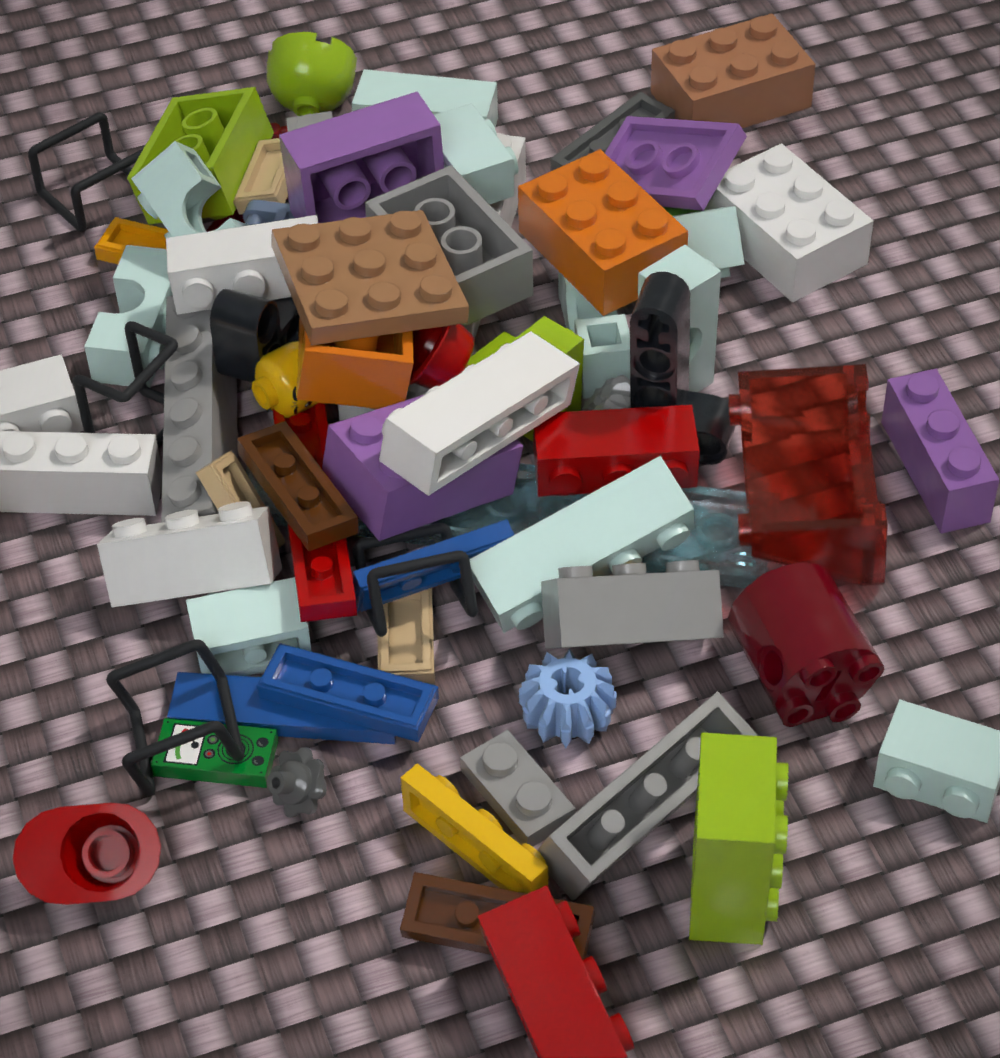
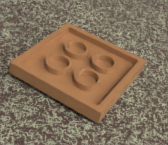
[271,210,469,345]

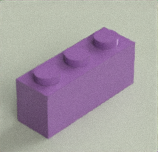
[881,368,999,534]

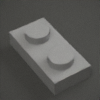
[460,730,576,847]

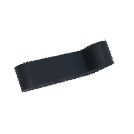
[630,272,739,465]
[210,289,300,383]

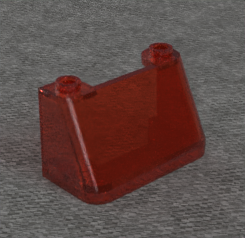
[728,364,888,586]

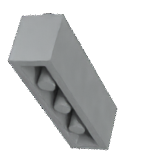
[537,691,758,901]

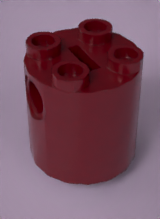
[728,562,885,727]

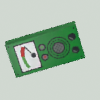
[151,718,278,788]

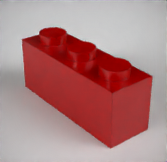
[533,405,700,497]
[477,885,635,1058]

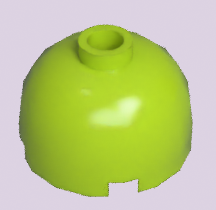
[266,32,357,116]

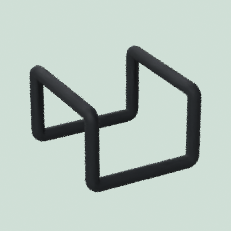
[28,112,143,232]
[73,321,178,448]
[353,523,478,637]
[106,639,245,796]

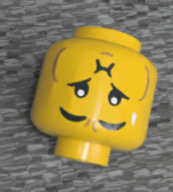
[252,341,318,418]

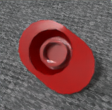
[409,324,475,389]
[12,803,162,905]

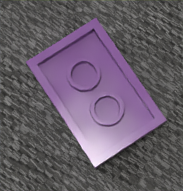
[605,116,747,211]

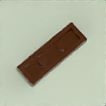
[237,421,359,552]
[400,872,595,960]

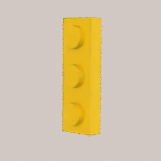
[400,763,548,894]

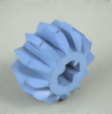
[519,648,617,748]

